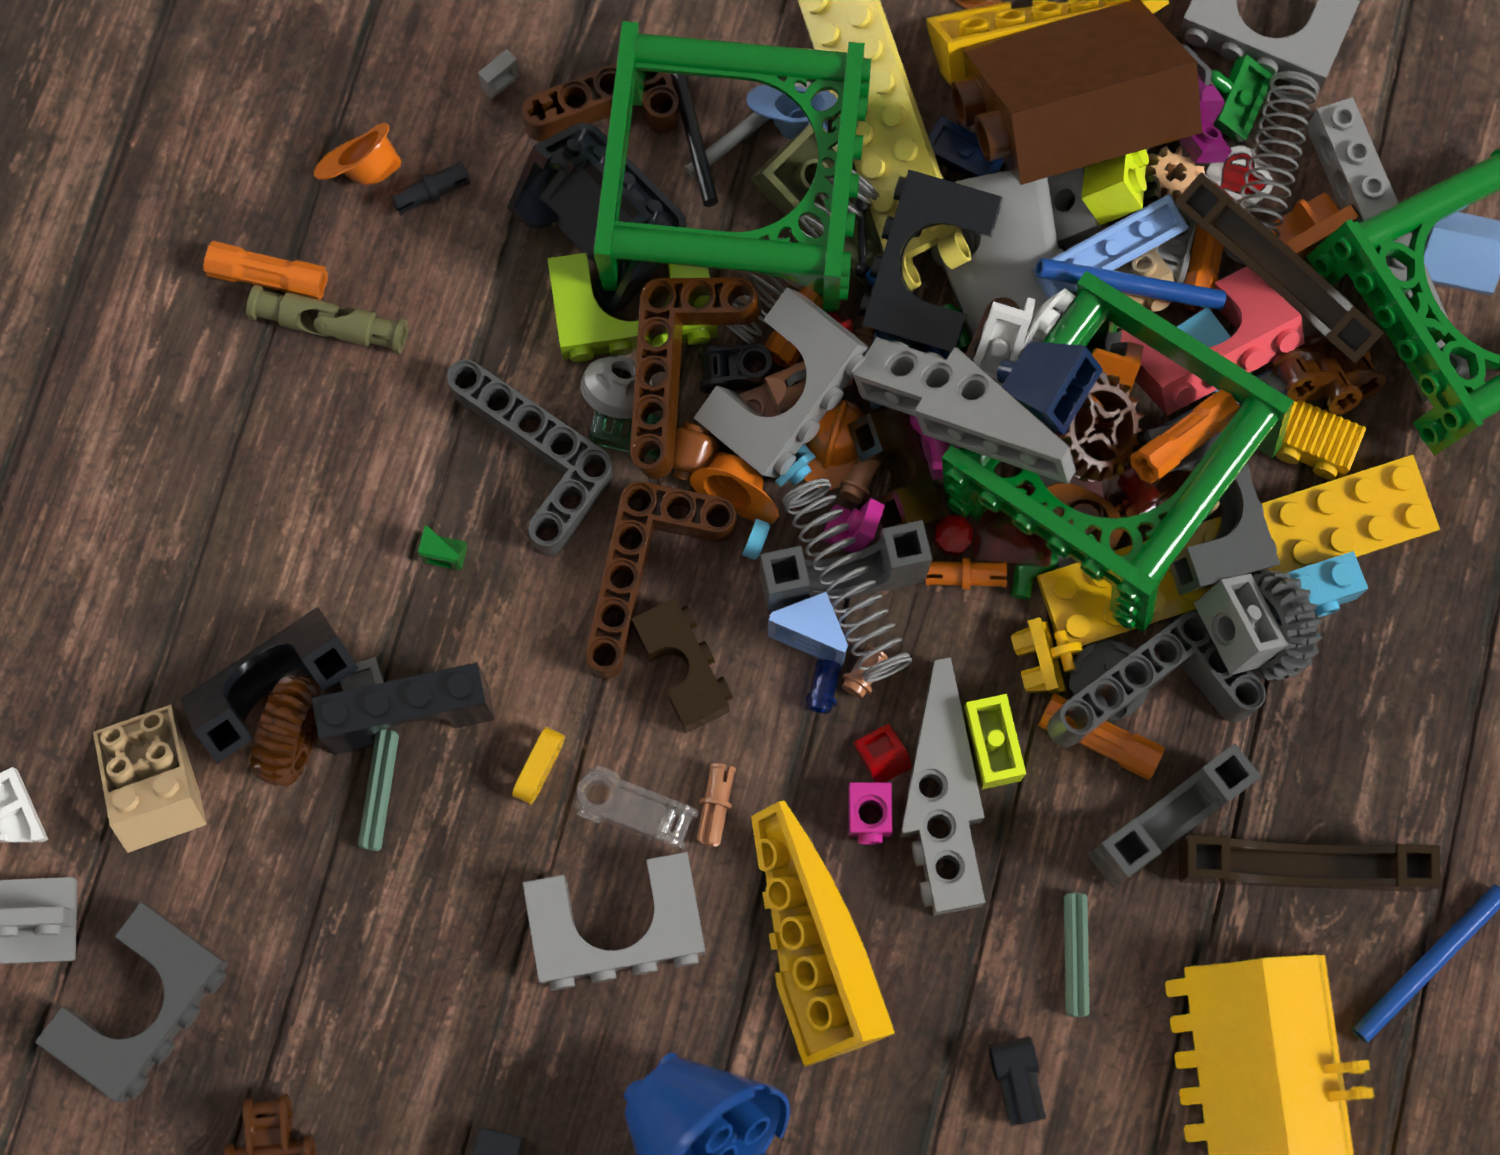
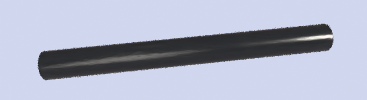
[671,73,718,207]

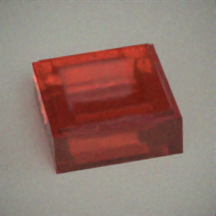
[1117,465,1159,513]

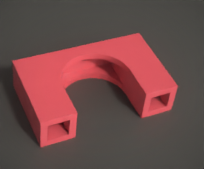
[1120,266,1305,416]

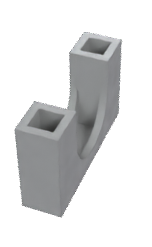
[1177,0,1360,92]
[694,287,870,479]
[523,852,706,991]

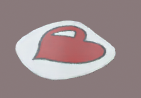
[1206,146,1273,207]

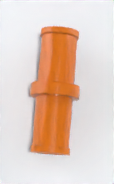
[926,558,1007,590]

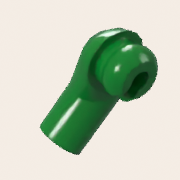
[1011,548,1058,600]

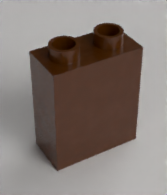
[951,0,1202,185]

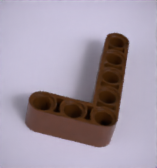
[630,278,762,479]
[586,482,736,679]

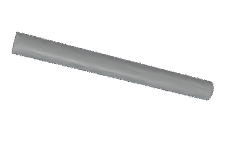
[684,81,811,179]

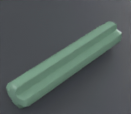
[358,729,399,851]
[1064,892,1090,1017]

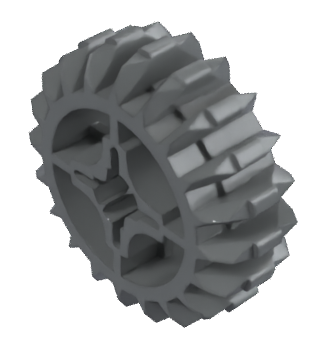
[1252,570,1323,681]

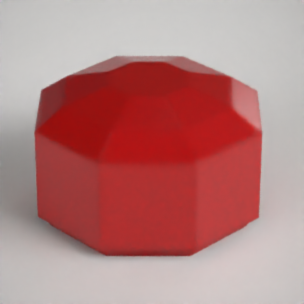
[934,515,973,556]

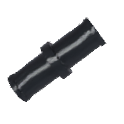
[389,161,471,216]

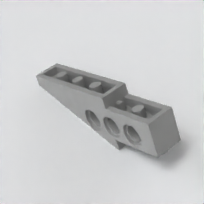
[853,337,1076,484]
[900,657,985,916]

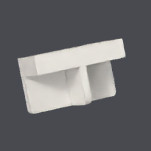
[973,297,1036,387]

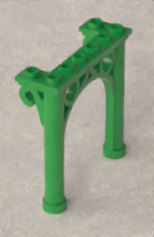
[1306,148,1500,456]

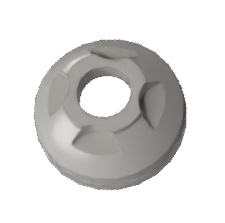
[580,355,652,419]

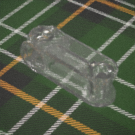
[573,765,699,851]

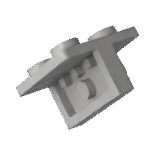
[0,877,77,964]

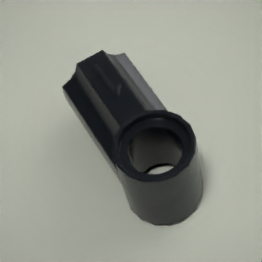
[988,1036,1046,1126]

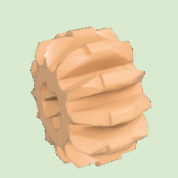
[1145,145,1205,207]

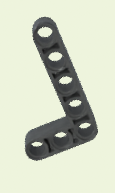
[447,360,614,556]
[1047,611,1266,747]

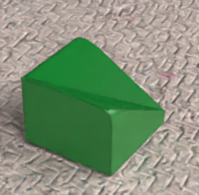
[418,525,468,571]

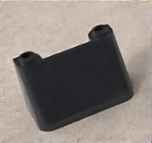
[507,123,687,315]

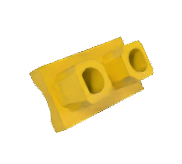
[1011,617,1083,694]

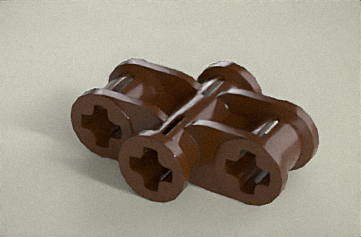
[1270,333,1386,415]
[224,1094,317,1155]

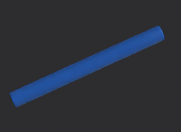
[1035,258,1226,310]
[1352,884,1500,1044]

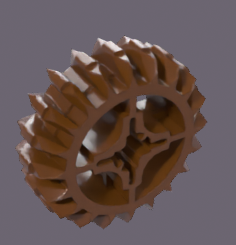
[1047,372,1145,482]
[250,675,325,787]

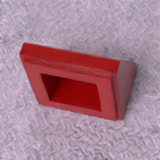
[853,723,912,783]

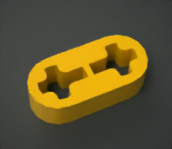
[512,727,565,805]

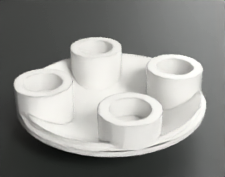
[1019,289,1077,356]

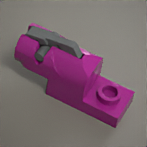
[1179,44,1232,163]

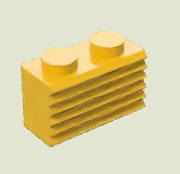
[1276,401,1366,480]

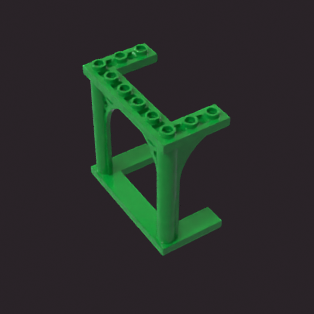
[594,21,871,313]
[942,270,1294,632]

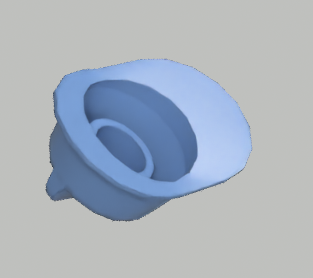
[746,84,837,140]

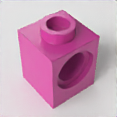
[848,783,892,845]

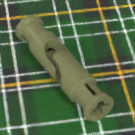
[246,285,409,354]

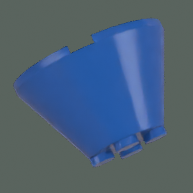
[624,1053,790,1155]

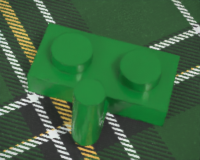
[1211,54,1273,143]

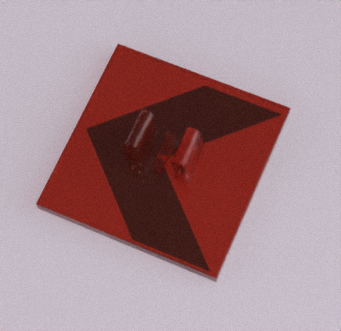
[972,486,1052,567]

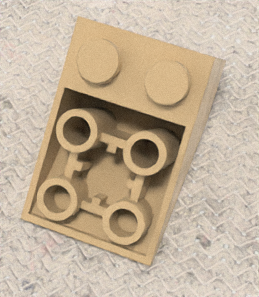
[93,704,207,853]

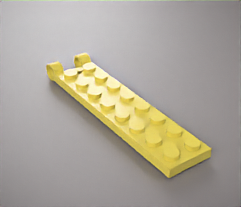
[798,0,971,291]

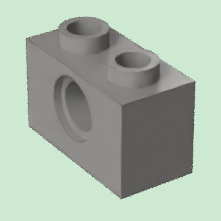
[1047,167,1110,249]
[1194,573,1289,675]

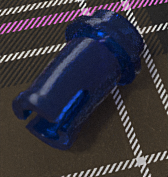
[805,659,842,714]

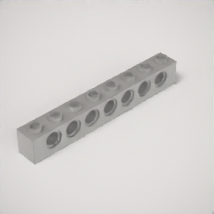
[1307,97,1470,404]

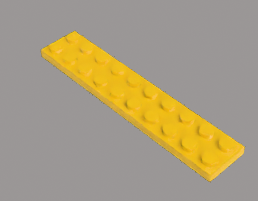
[1036,455,1440,646]

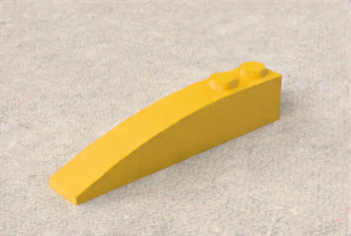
[926,0,1169,86]
[751,801,895,1067]

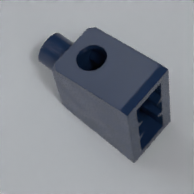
[997,342,1103,435]

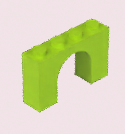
[548,253,718,362]

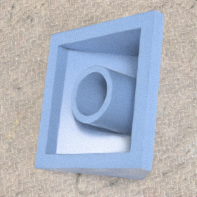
[1424,212,1500,296]
[767,592,848,668]

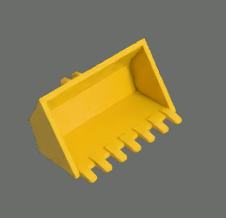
[1165,955,1374,1155]

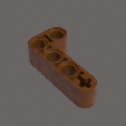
[521,62,680,142]

